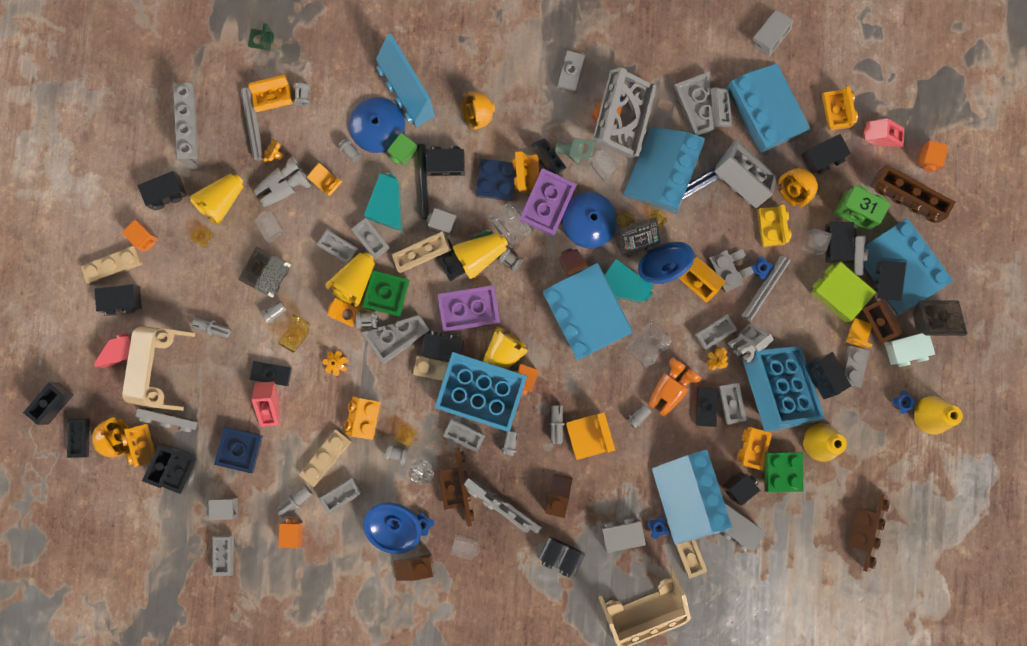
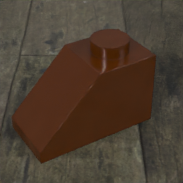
[559,248,588,278]
[545,473,573,518]
[393,554,435,581]

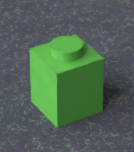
[387,133,418,166]

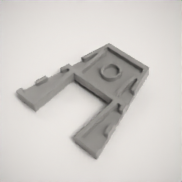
[464,478,543,534]

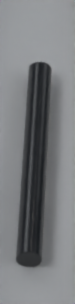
[418,144,429,219]

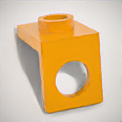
[306,163,342,196]
[327,298,360,327]
[846,318,873,349]

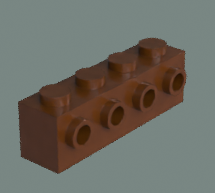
[870,165,956,223]

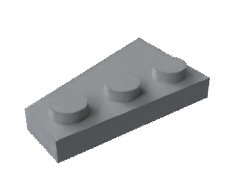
[674,71,714,136]
[361,315,430,364]
[135,406,198,432]

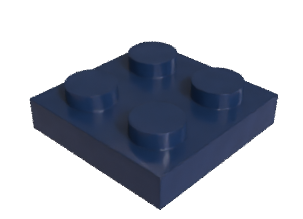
[476,158,517,201]
[214,427,263,474]

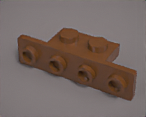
[438,448,474,527]
[847,494,890,572]

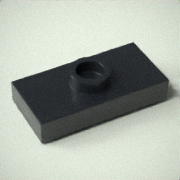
[531,138,567,174]
[437,239,465,281]
[250,361,292,386]
[696,387,718,427]
[67,419,90,458]

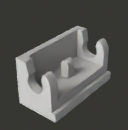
[753,10,793,57]

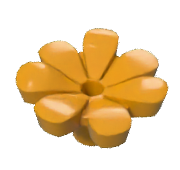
[262,139,284,162]
[706,347,728,370]
[323,351,348,376]

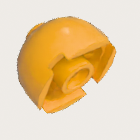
[461,91,495,130]
[778,168,818,207]
[92,417,130,458]

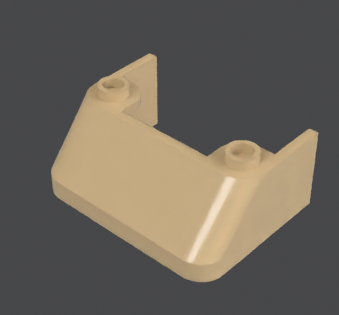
[122,326,195,411]
[598,567,691,646]

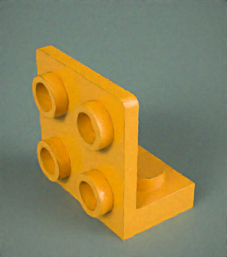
[566,412,616,460]

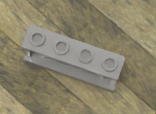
[592,67,656,158]

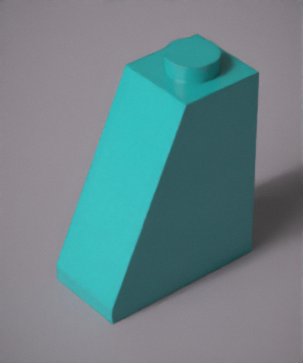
[364,173,403,232]
[605,259,654,304]

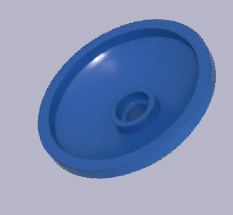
[349,97,405,153]
[562,192,618,249]
[638,242,695,284]
[363,502,422,554]

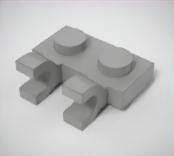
[709,249,754,293]
[728,323,774,362]

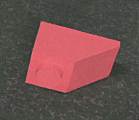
[864,118,904,147]
[94,333,132,368]
[251,382,280,427]

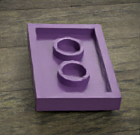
[519,168,577,236]
[438,285,500,332]

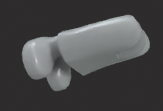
[253,156,312,207]

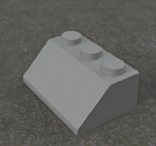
[714,140,777,208]

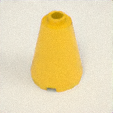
[189,174,244,226]
[453,232,508,279]
[325,252,375,307]
[483,327,529,369]
[913,396,963,435]
[803,423,847,462]

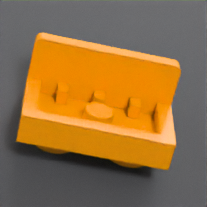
[248,75,293,112]
[822,86,858,131]
[513,151,540,194]
[344,397,381,440]
[120,424,155,468]
[737,427,772,471]

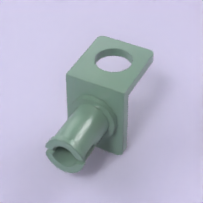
[555,138,595,164]

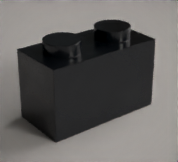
[801,134,851,175]
[426,146,465,176]
[137,171,188,210]
[825,222,857,263]
[874,258,907,301]
[94,284,142,316]
[421,331,464,362]
[805,352,851,400]
[23,382,74,425]
[721,472,761,505]

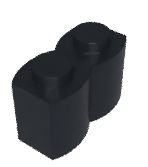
[539,536,585,578]

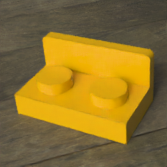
[757,204,791,247]

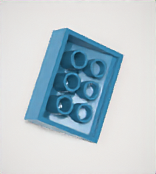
[376,33,435,128]
[727,64,811,154]
[623,127,705,215]
[864,218,953,316]
[542,263,633,361]
[742,346,825,432]
[435,352,527,432]
[652,450,733,545]

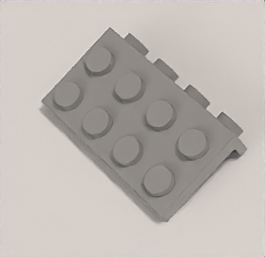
[173,83,199,170]

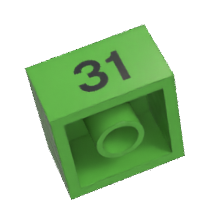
[833,185,891,231]

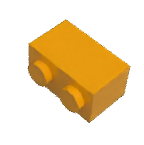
[678,256,726,303]

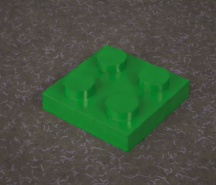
[363,270,410,317]
[764,452,803,493]

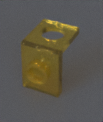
[278,314,310,353]

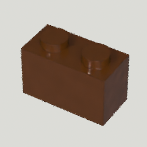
[863,299,903,343]

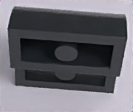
[142,444,197,494]

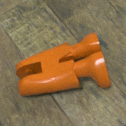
[648,357,702,417]

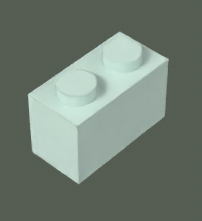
[884,332,935,367]

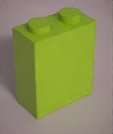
[811,262,876,323]

